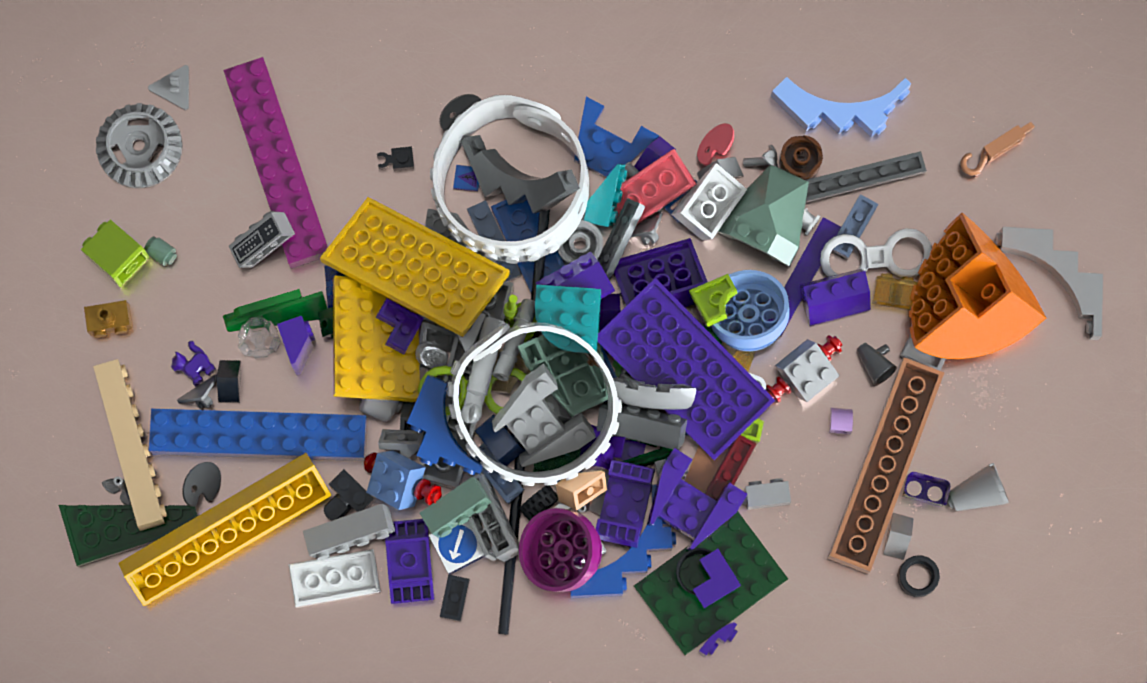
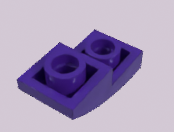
[698,622,738,657]

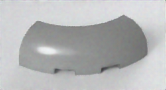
[613,377,696,410]

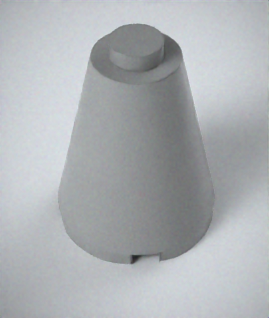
[948,463,1009,511]

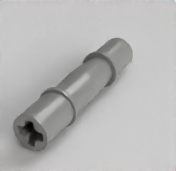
[492,299,535,381]

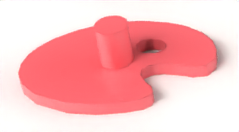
[697,123,735,166]

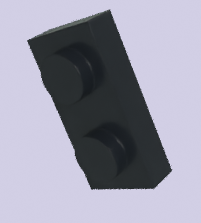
[440,574,470,622]

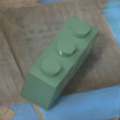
[420,476,492,538]

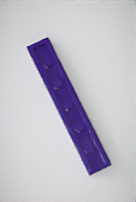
[767,217,841,336]

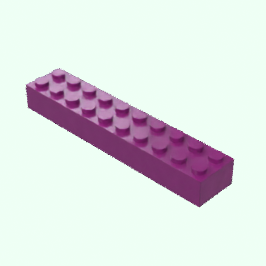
[223,57,328,269]

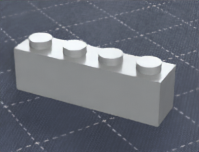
[303,504,395,560]

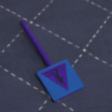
[453,165,479,191]

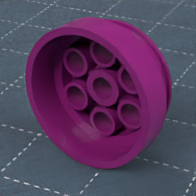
[519,508,602,592]

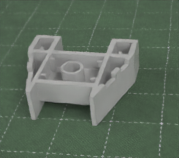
[492,363,596,467]

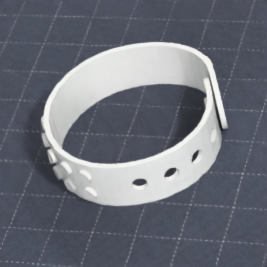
[430,95,590,264]
[447,322,622,486]

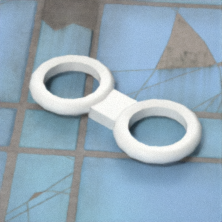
[820,228,932,278]

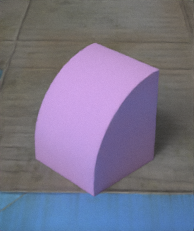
[829,408,853,435]

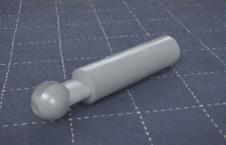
[461,317,505,424]

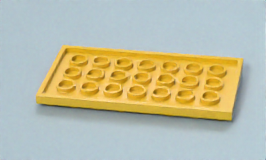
[320,197,510,337]

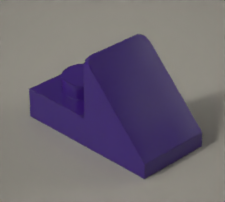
[610,436,646,461]

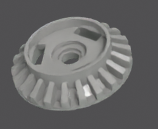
[96,103,182,188]

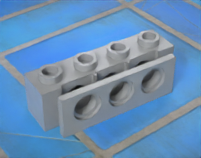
[462,473,519,562]

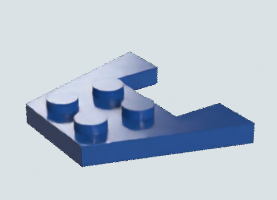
[574,96,660,178]

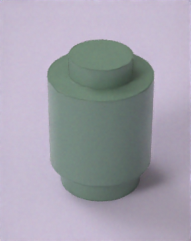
[144,236,177,266]

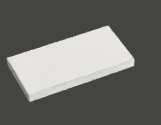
[288,549,381,607]

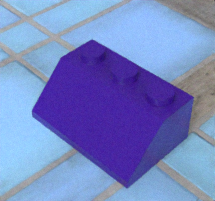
[536,251,615,299]
[799,269,871,326]
[277,316,315,375]

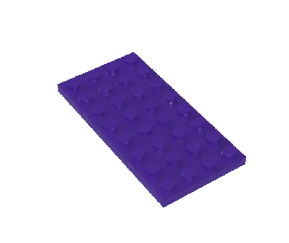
[598,278,775,460]

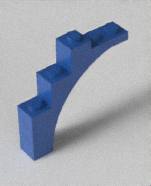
[570,484,676,598]

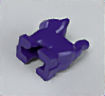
[171,341,217,387]

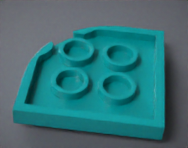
[535,285,601,353]

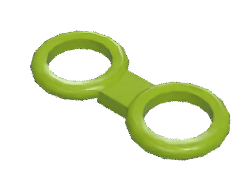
[418,365,527,416]

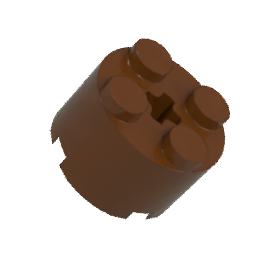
[779,135,823,180]

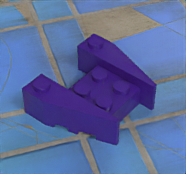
[647,448,748,551]

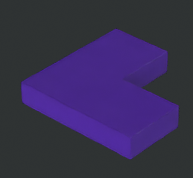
[376,298,424,355]
[692,549,741,608]

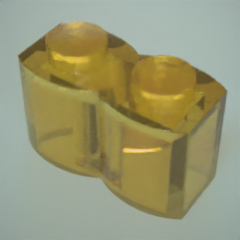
[872,273,918,310]

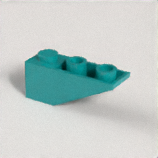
[584,164,627,227]

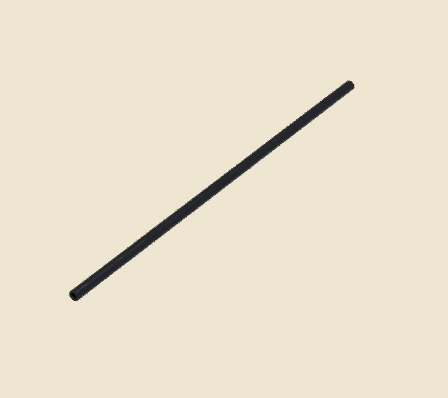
[498,209,550,635]

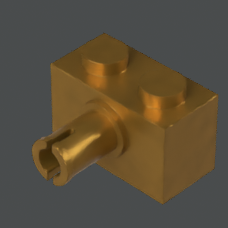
[84,300,133,338]

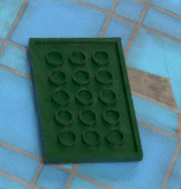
[633,511,788,656]

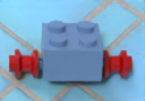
[364,450,442,510]

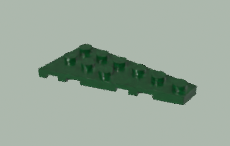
[58,505,198,567]

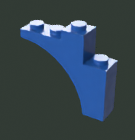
[407,375,483,475]

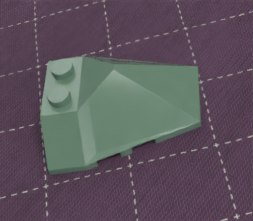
[718,165,809,267]
[517,329,608,417]

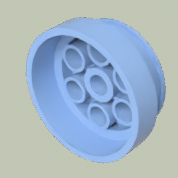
[711,270,789,351]

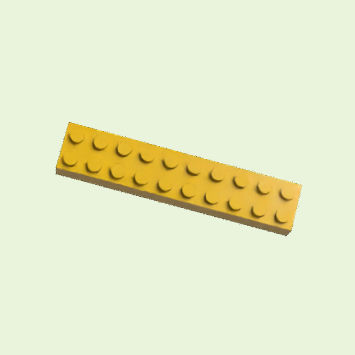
[118,453,332,606]

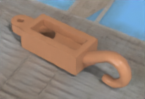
[960,122,1035,176]

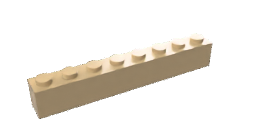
[93,359,167,531]

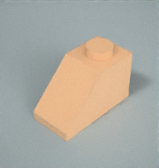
[556,471,607,510]

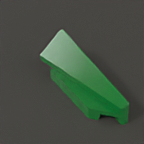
[223,289,328,332]

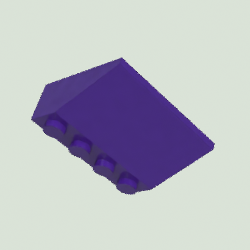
[614,238,708,308]

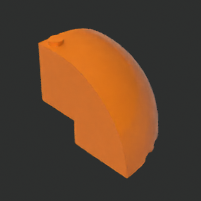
[909,213,1047,359]

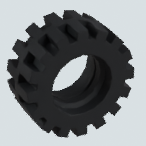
[519,485,558,521]

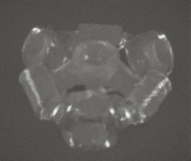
[237,316,281,359]

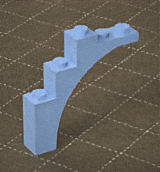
[771,77,911,137]

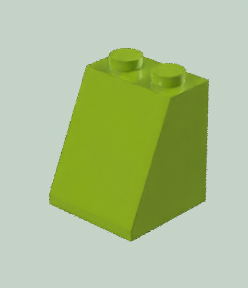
[81,219,149,287]

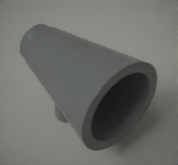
[857,343,897,385]

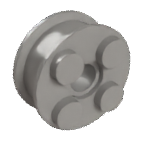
[558,220,603,265]

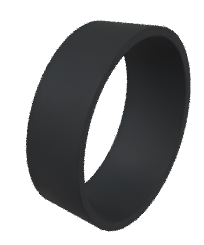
[676,548,712,595]

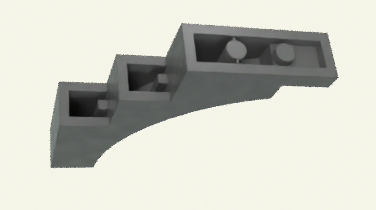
[461,135,580,213]

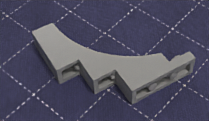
[996,227,1103,340]

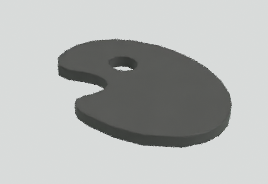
[439,94,482,131]
[182,462,221,507]

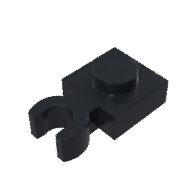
[377,146,414,171]

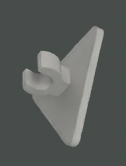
[148,65,189,110]
[631,211,663,245]
[177,375,217,409]

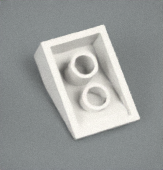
[671,163,747,240]

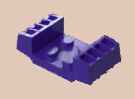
[596,459,655,548]
[385,519,435,604]

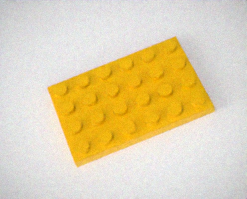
[333,276,420,402]

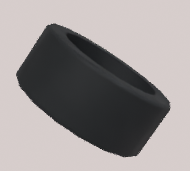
[897,555,940,597]

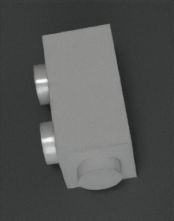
[742,478,791,510]

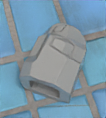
[415,343,449,369]

